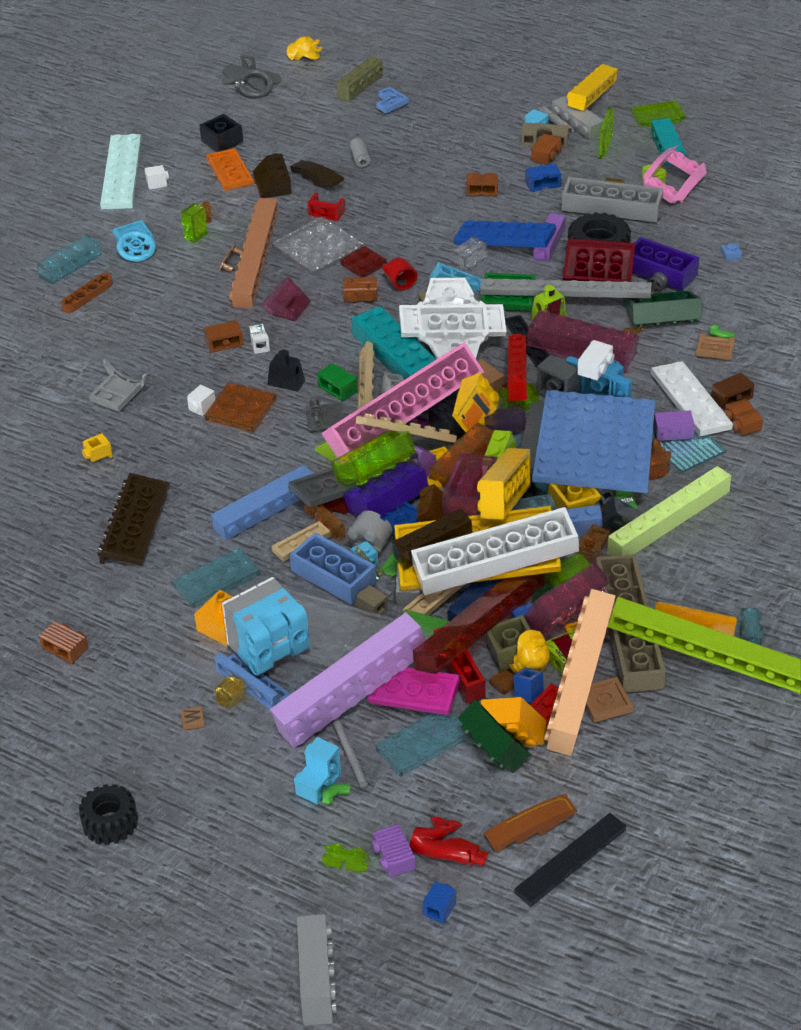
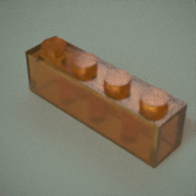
[429,422,494,490]

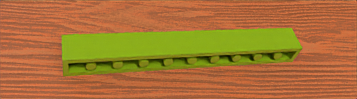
[607,597,801,694]

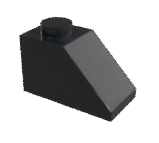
[601,496,643,531]

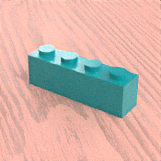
[651,118,686,166]

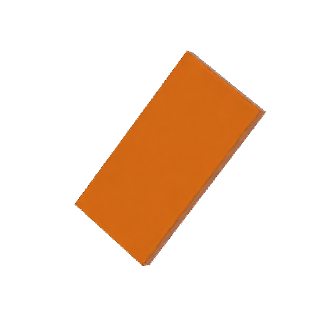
[206,148,254,191]

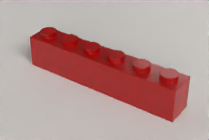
[508,334,527,401]

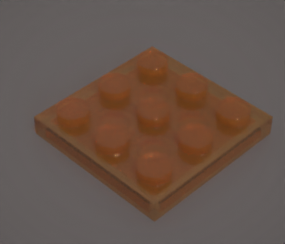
[205,383,276,432]

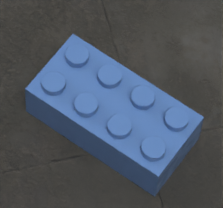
[290,532,377,605]

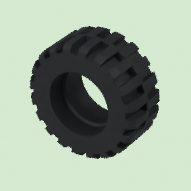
[568,212,631,243]

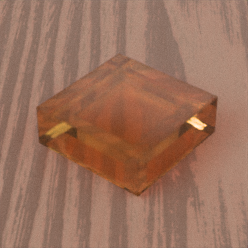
[489,668,514,695]

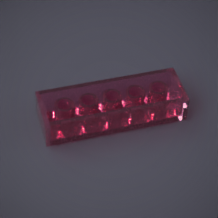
[526,310,639,371]

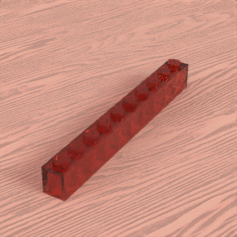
[413,573,547,674]

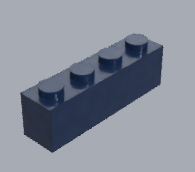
[447,577,512,634]

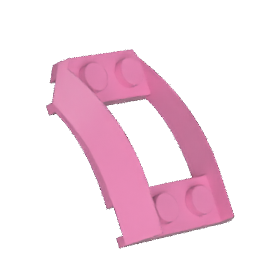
[642,145,707,203]

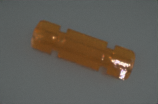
[202,200,212,224]

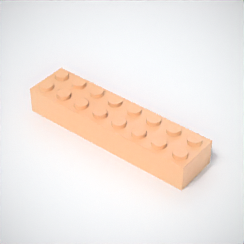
[544,589,615,756]

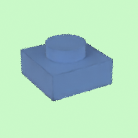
[721,243,742,260]

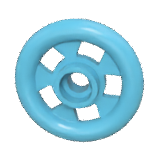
[117,231,156,262]

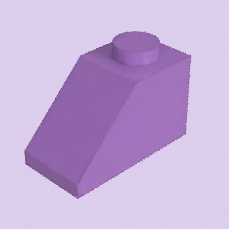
[407,443,436,476]

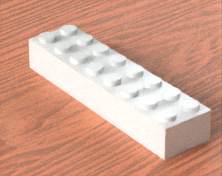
[411,507,579,595]

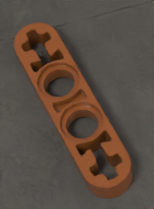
[61,273,113,313]

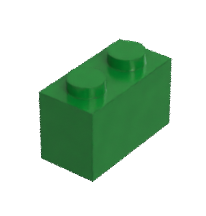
[317,363,358,402]

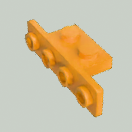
[655,602,737,636]

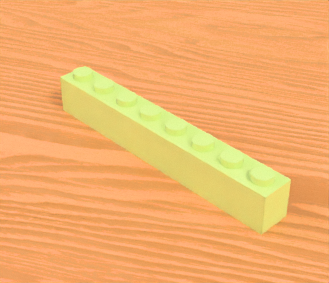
[607,466,731,556]

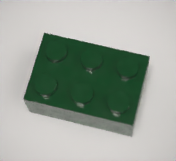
[457,700,531,773]

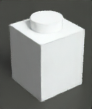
[144,165,169,190]
[187,385,216,416]

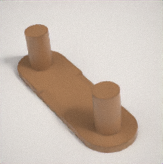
[219,243,243,272]

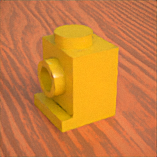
[82,433,113,462]

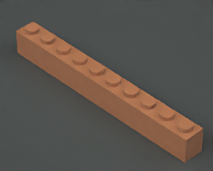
[229,198,278,308]

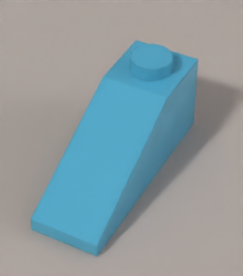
[429,262,482,291]

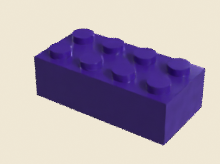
[633,237,699,291]
[343,460,429,517]

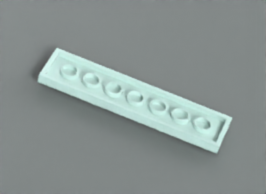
[100,134,142,209]

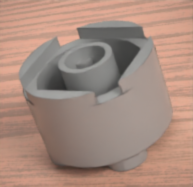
[347,511,393,555]

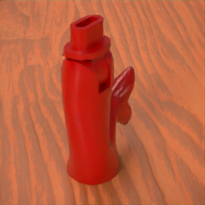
[409,816,489,866]

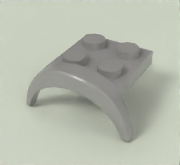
[89,358,147,412]

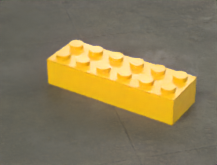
[477,448,531,520]

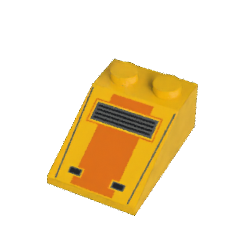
[452,373,499,441]

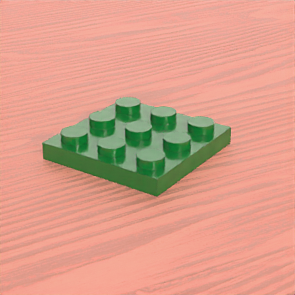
[481,273,535,311]

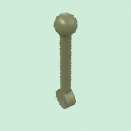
[355,547,384,578]

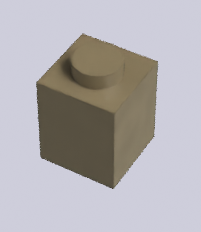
[356,585,388,621]

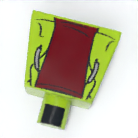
[531,285,567,328]
[546,629,575,675]

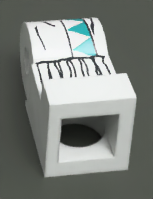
[249,324,270,354]

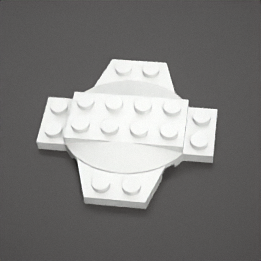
[399,278,506,359]

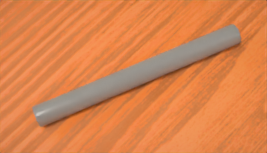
[332,719,368,787]

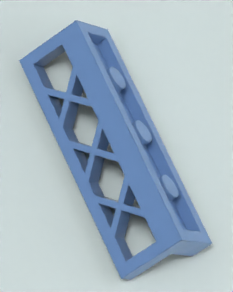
[214,652,291,709]

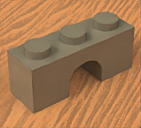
[521,123,569,149]

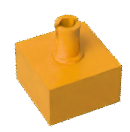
[194,590,233,647]

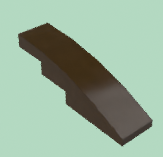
[290,160,344,187]

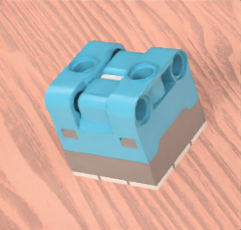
[222,577,310,676]

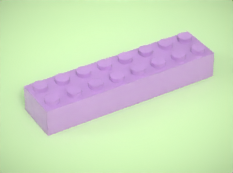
[270,612,428,749]

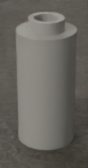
[350,138,370,167]

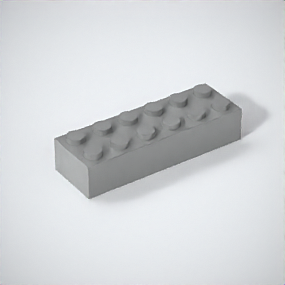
[562,177,663,222]

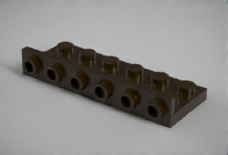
[97,473,170,566]

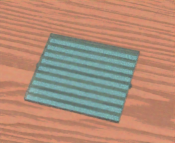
[652,428,726,473]

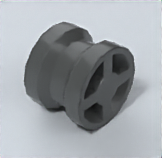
[647,272,668,293]

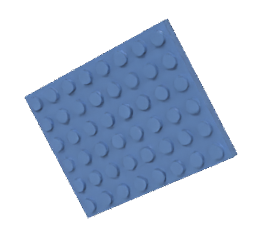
[532,390,655,493]

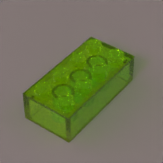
[331,431,416,485]

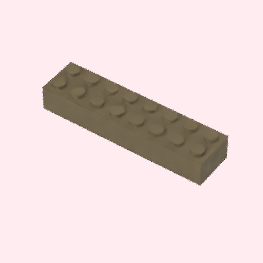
[595,554,666,692]

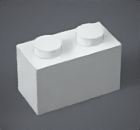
[578,340,615,381]

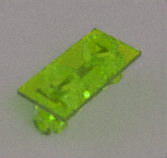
[322,843,371,873]

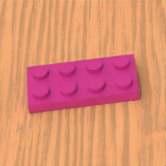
[368,667,460,715]

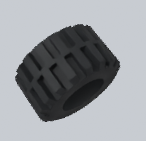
[79,784,138,845]

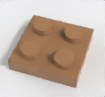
[585,677,633,723]

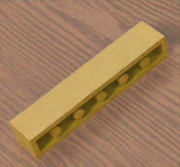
[567,64,618,111]

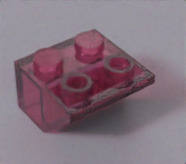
[262,276,311,321]

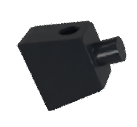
[267,349,305,392]

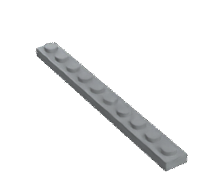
[480,278,651,298]

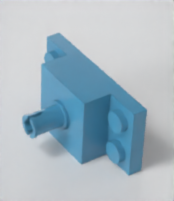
[566,356,632,397]

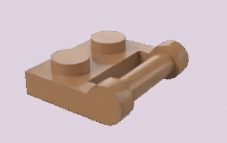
[696,333,735,360]

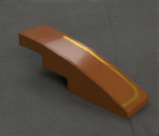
[484,794,578,853]

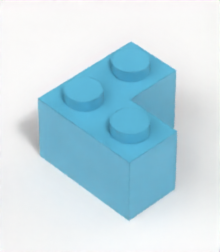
[294,737,341,805]

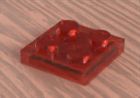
[340,246,387,278]

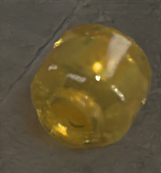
[215,676,246,707]

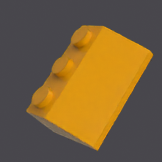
[481,697,546,748]

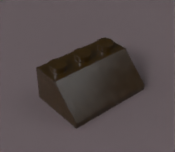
[253,153,292,198]

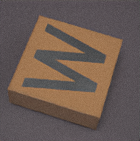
[181,706,205,730]

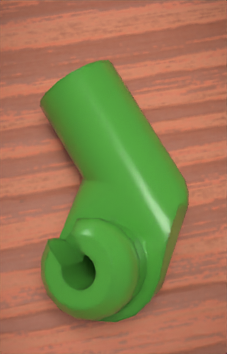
[709,324,734,339]
[321,784,350,804]

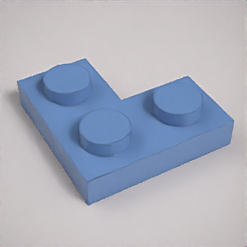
[376,86,409,114]

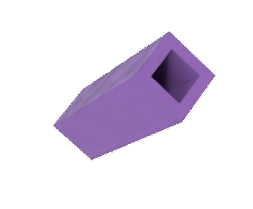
[533,213,566,262]

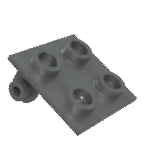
[306,397,344,431]

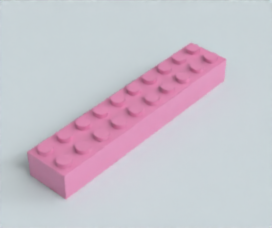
[322,342,484,464]

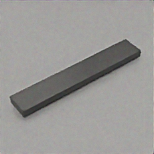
[520,402,544,474]

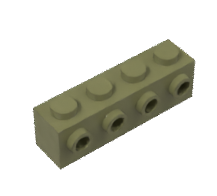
[336,56,383,102]

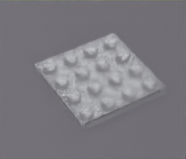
[272,217,364,276]

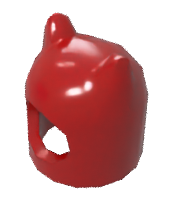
[382,258,418,290]

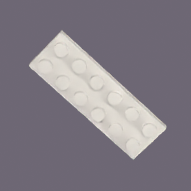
[650,361,733,437]

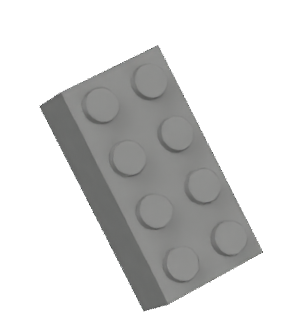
[297,914,337,1026]

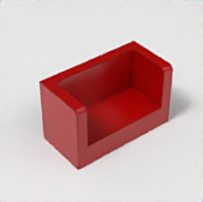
[308,193,345,221]

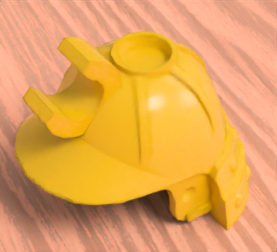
[286,36,323,61]
[509,630,550,674]

